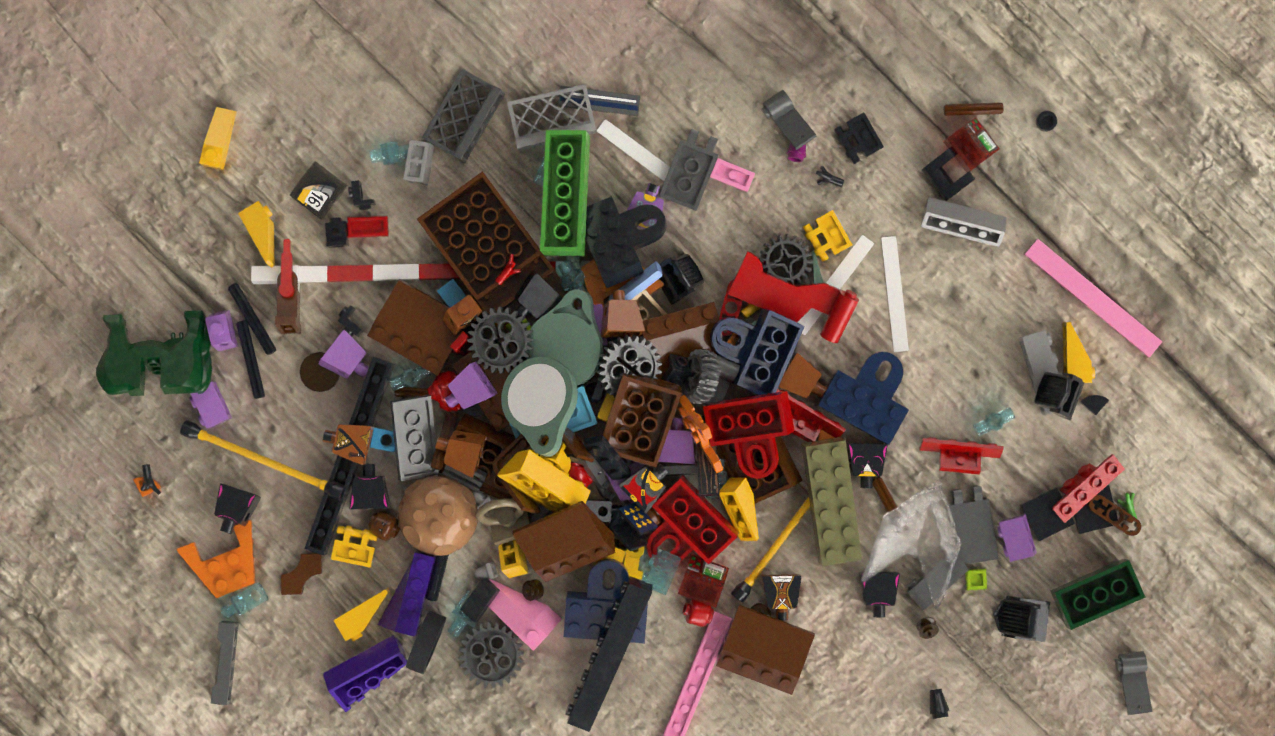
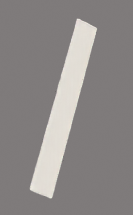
[597,119,670,182]
[797,235,874,335]
[881,236,909,352]

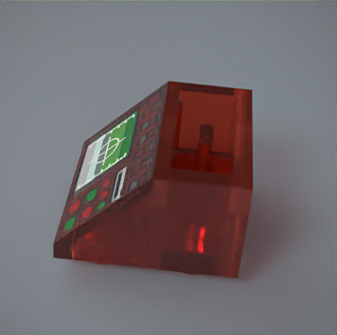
[943,117,1000,172]
[677,554,729,608]

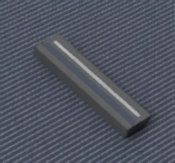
[558,86,640,116]

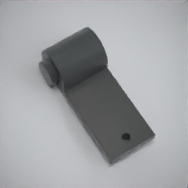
[761,90,817,150]
[694,355,740,416]
[907,551,969,610]
[1115,651,1153,715]

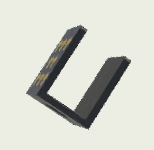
[607,502,658,551]

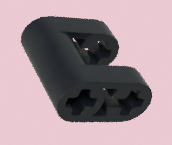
[922,147,975,201]

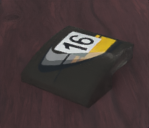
[290,161,348,220]

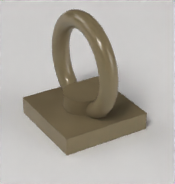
[476,498,532,546]

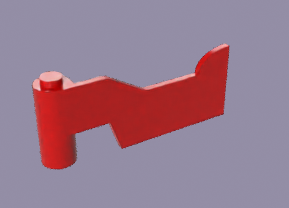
[728,251,859,343]

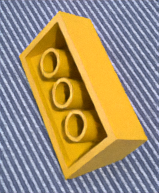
[497,449,590,513]

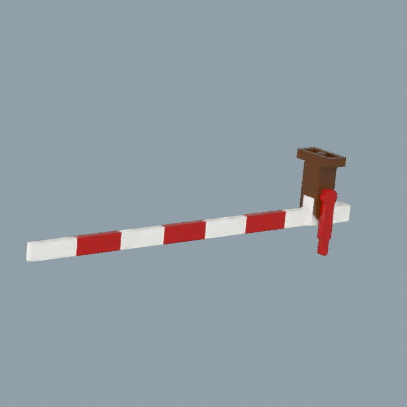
[251,239,590,334]

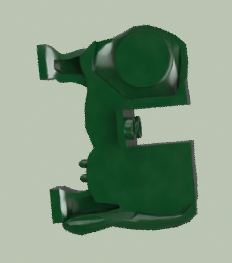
[96,310,212,396]

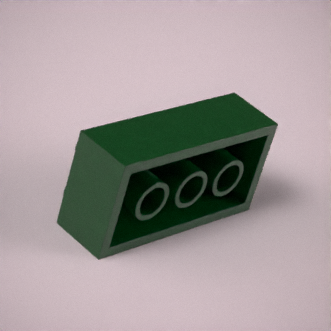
[1050,558,1146,630]

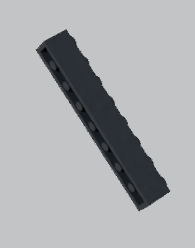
[565,576,653,732]

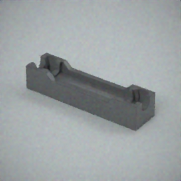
[211,621,239,705]

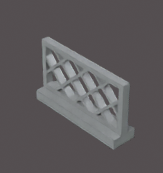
[507,84,597,151]

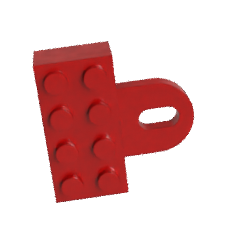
[703,391,795,479]
[647,475,739,567]

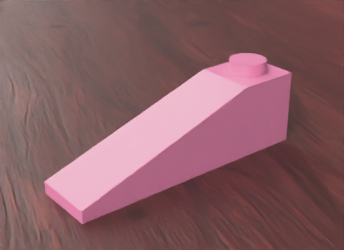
[488,578,562,651]

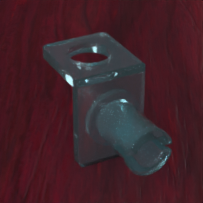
[221,582,269,619]
[448,590,479,638]

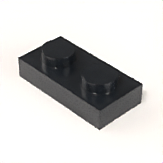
[460,578,500,622]

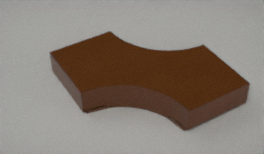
[281,553,322,595]

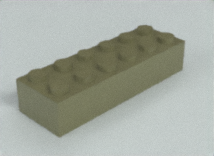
[801,437,862,567]

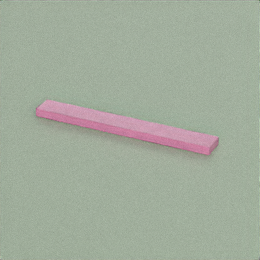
[1024,239,1162,357]
[662,611,733,736]

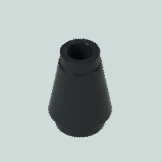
[930,689,950,719]

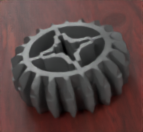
[759,234,813,285]
[681,349,721,404]

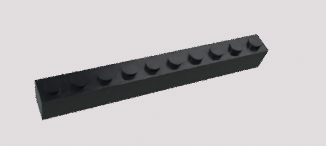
[304,357,395,556]

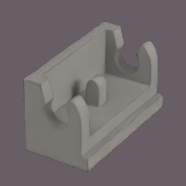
[403,140,435,185]

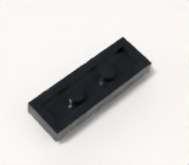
[584,435,631,480]

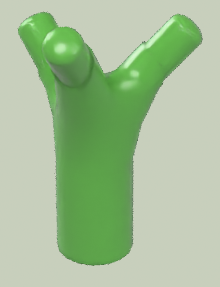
[1117,493,1137,519]

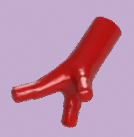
[495,254,521,285]

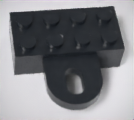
[585,196,667,288]

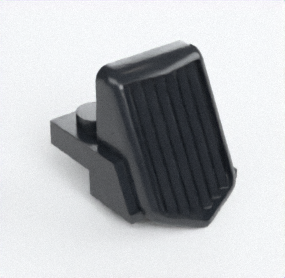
[659,254,704,305]
[1034,372,1085,421]
[993,596,1050,642]

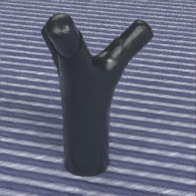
[816,166,844,187]
[140,464,161,495]

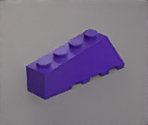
[377,551,436,637]
[323,635,408,712]

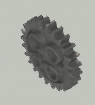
[467,307,534,374]
[596,334,662,397]
[458,622,524,689]

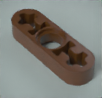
[1087,495,1141,536]

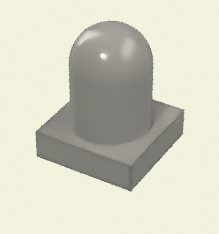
[472,491,493,509]
[474,561,498,579]

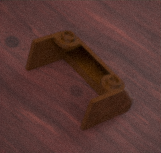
[493,427,595,514]

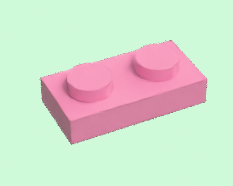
[710,158,755,193]

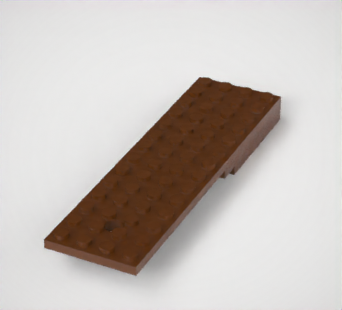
[417,171,626,443]

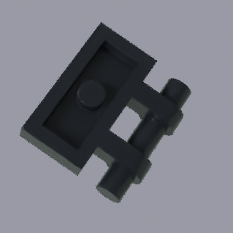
[834,112,884,164]

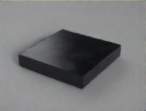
[1074,485,1118,534]
[1020,487,1075,541]

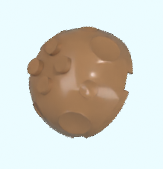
[398,475,478,556]

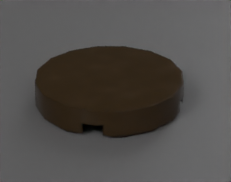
[299,352,340,392]

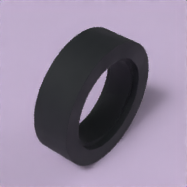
[406,610,447,674]

